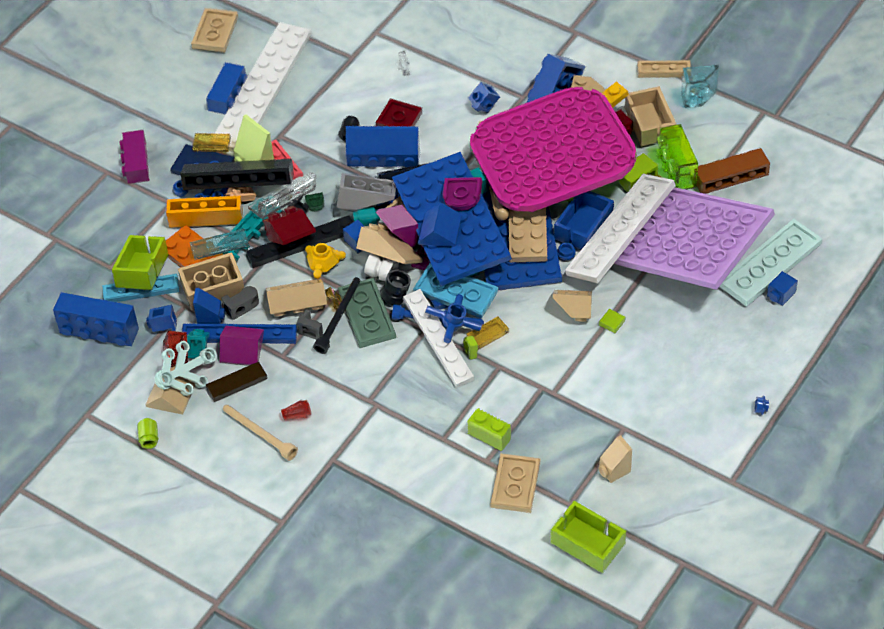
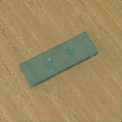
[189,229,249,260]

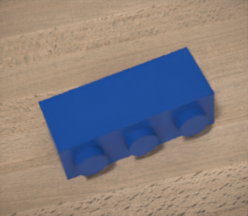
[206,62,248,115]

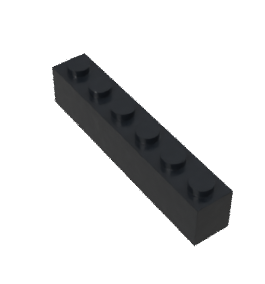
[180,159,294,190]

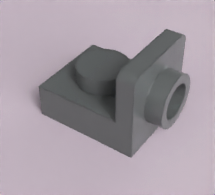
[297,309,323,340]

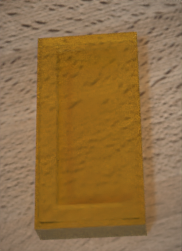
[192,133,231,152]
[466,316,509,350]

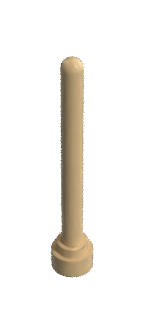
[223,405,298,461]

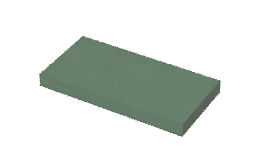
[338,278,396,348]

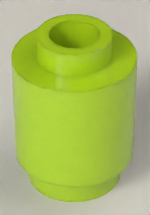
[137,418,159,449]

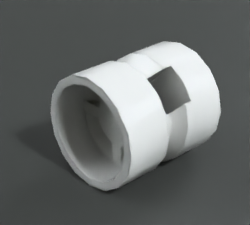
[364,253,399,282]

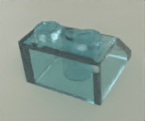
[681,65,719,108]

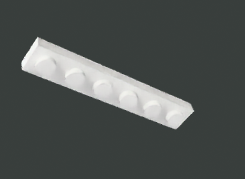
[403,289,474,388]

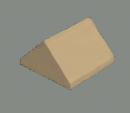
[146,366,195,415]

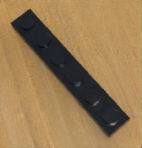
[246,215,353,268]

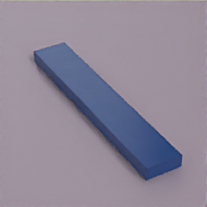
[181,324,298,344]

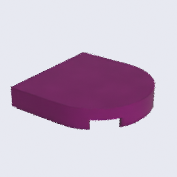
[443,177,482,211]

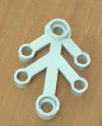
[155,341,217,396]

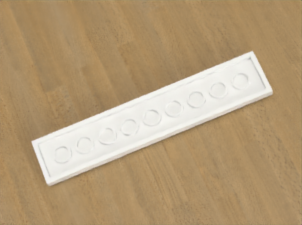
[210,22,311,152]

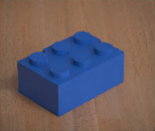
[554,191,614,250]

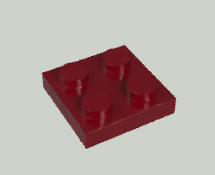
[375,98,423,127]

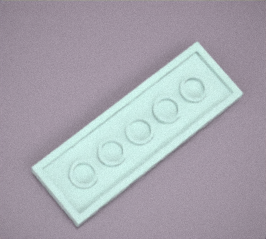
[720,219,822,306]

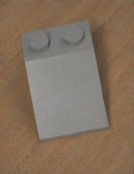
[337,173,396,211]

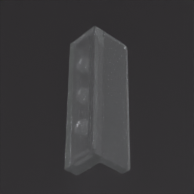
[248,172,317,219]

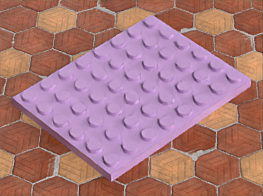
[614,187,775,290]

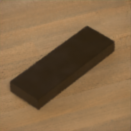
[206,361,268,402]

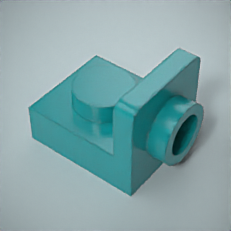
[186,329,210,359]

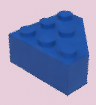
[527,54,586,103]

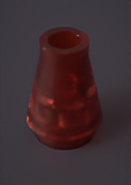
[281,399,312,421]

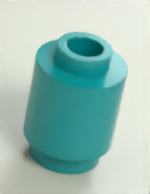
[353,207,380,226]

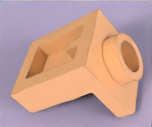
[225,187,256,202]

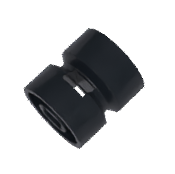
[381,270,411,305]

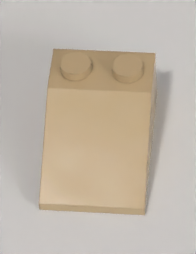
[356,223,423,264]

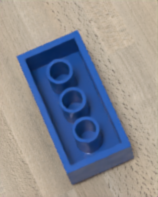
[53,292,139,347]

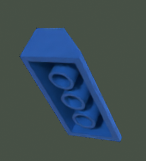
[346,126,420,167]

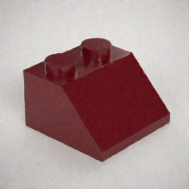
[262,206,316,245]

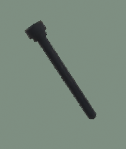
[313,277,360,354]

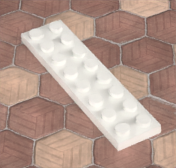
[565,174,676,283]

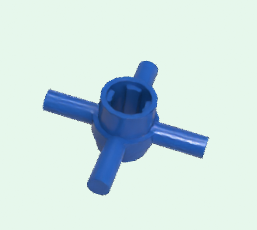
[425,294,482,343]

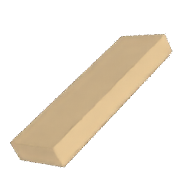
[638,60,691,78]

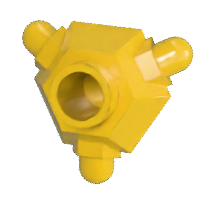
[305,243,346,279]

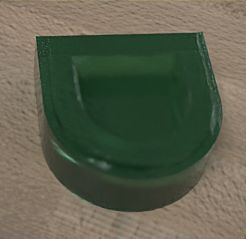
[305,192,325,212]

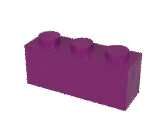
[120,130,150,184]

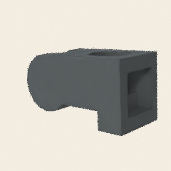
[221,286,259,320]

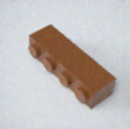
[693,148,770,194]

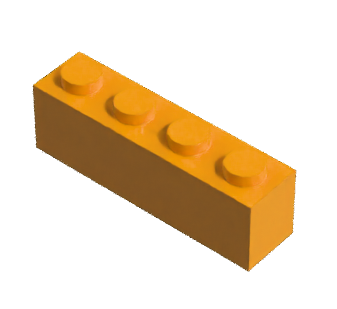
[166,195,243,228]

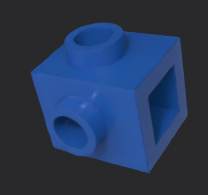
[468,82,500,113]

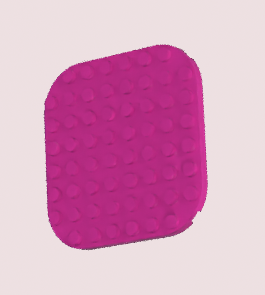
[470,87,637,212]

